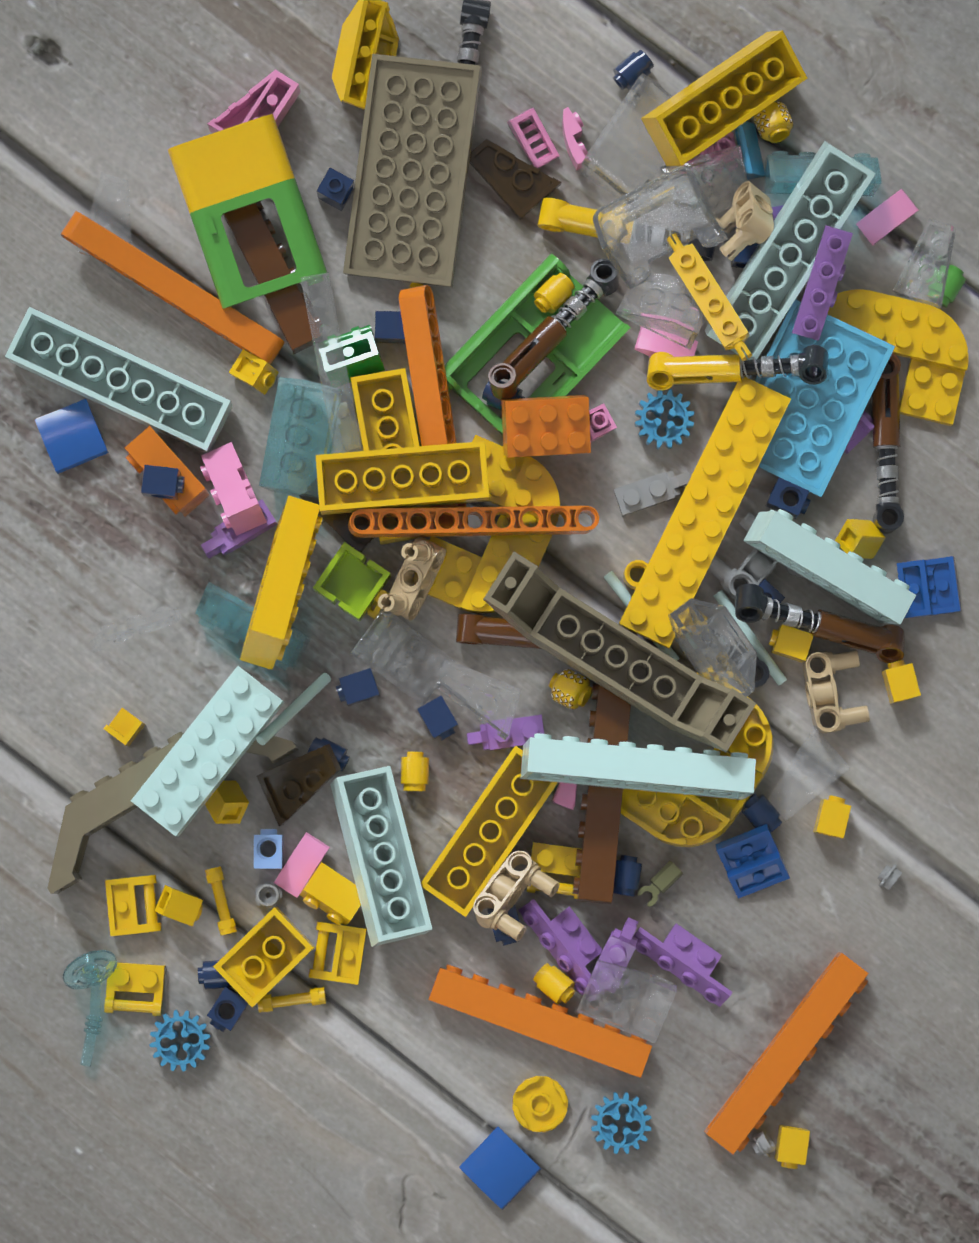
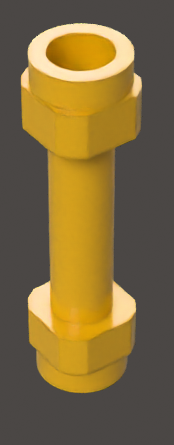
[205,866,237,936]
[257,987,326,1013]

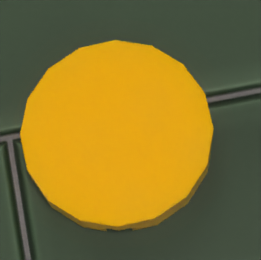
[512,1076,568,1132]

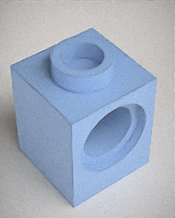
[254,829,284,869]

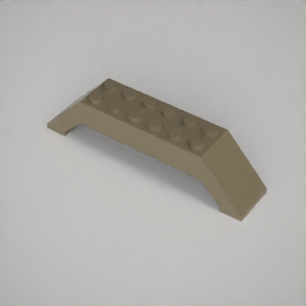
[483,552,756,752]
[47,731,299,894]

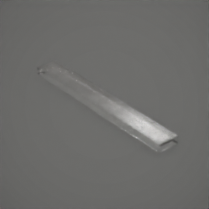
[300,272,363,453]

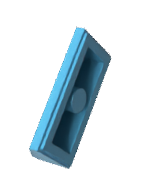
[734,121,765,180]

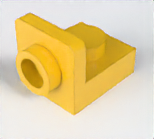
[229,350,279,395]

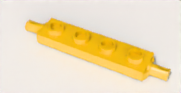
[666,234,752,361]

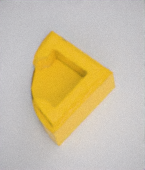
[367,589,389,620]

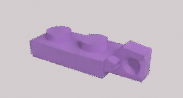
[201,499,278,559]
[467,714,544,750]
[591,917,638,993]

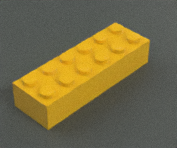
[641,30,808,166]
[351,368,431,545]
[316,441,490,515]
[240,495,322,670]
[421,746,558,917]

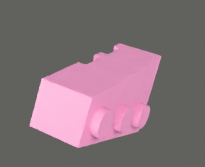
[207,69,300,133]
[200,442,267,536]

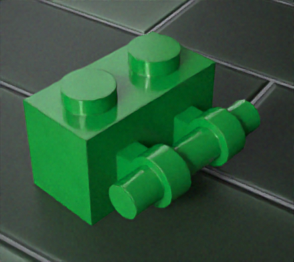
[318,325,385,388]

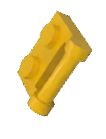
[527,842,580,899]
[105,875,162,936]
[308,921,367,985]
[104,962,166,1016]

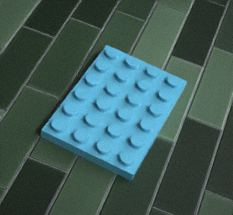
[755,299,895,497]

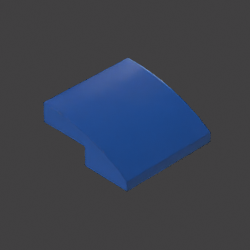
[35,399,109,474]
[896,556,962,618]
[715,824,790,899]
[459,1127,541,1210]

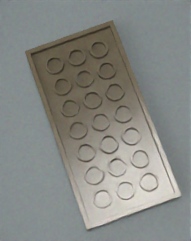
[343,54,482,287]

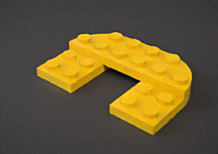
[828,289,968,426]
[413,435,560,614]
[621,666,774,847]

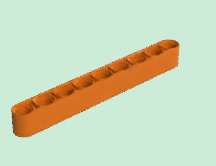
[60,211,285,365]
[399,285,468,529]
[348,506,599,538]

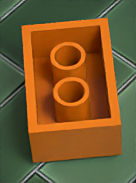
[501,395,591,458]
[125,426,210,517]

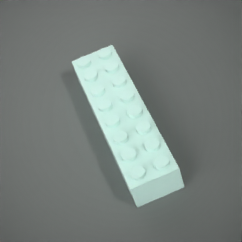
[705,141,876,360]
[5,307,233,453]
[521,734,756,800]

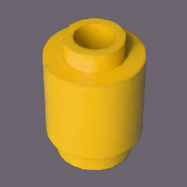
[534,273,575,313]
[401,752,429,792]
[533,963,576,1004]

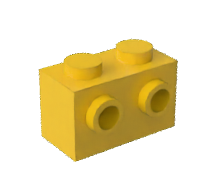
[300,862,361,925]

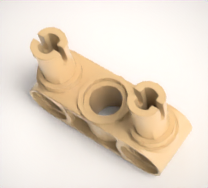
[717,181,774,261]
[378,537,446,621]
[803,651,870,733]
[473,851,560,941]

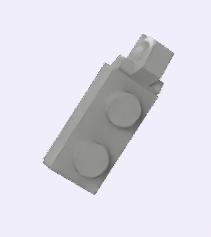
[613,471,691,516]

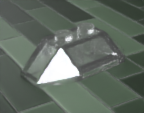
[668,598,757,697]

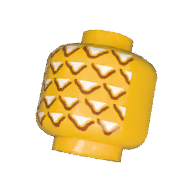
[753,102,793,143]
[549,669,592,710]

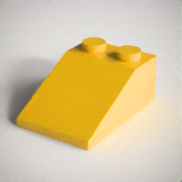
[213,907,315,1007]

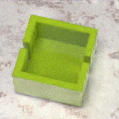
[313,542,391,622]

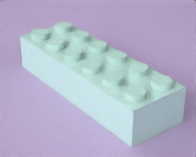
[743,509,916,625]
[131,666,285,837]
[330,766,432,947]

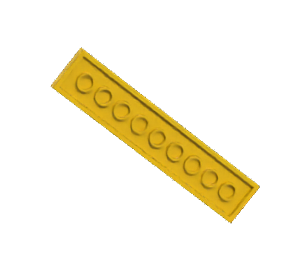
[619,376,791,649]

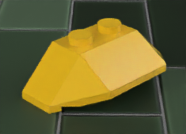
[332,0,399,109]

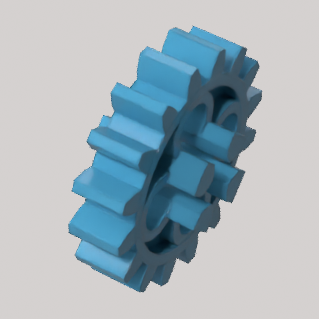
[634,389,694,449]
[149,1010,211,1071]
[591,1092,652,1154]

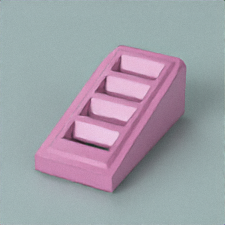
[507,108,559,168]
[552,783,577,810]

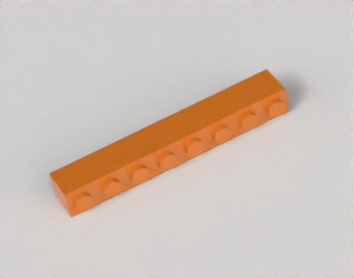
[704,952,869,1154]
[428,964,652,1078]

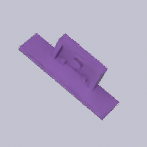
[792,225,853,341]
[518,899,602,999]
[633,923,732,1007]

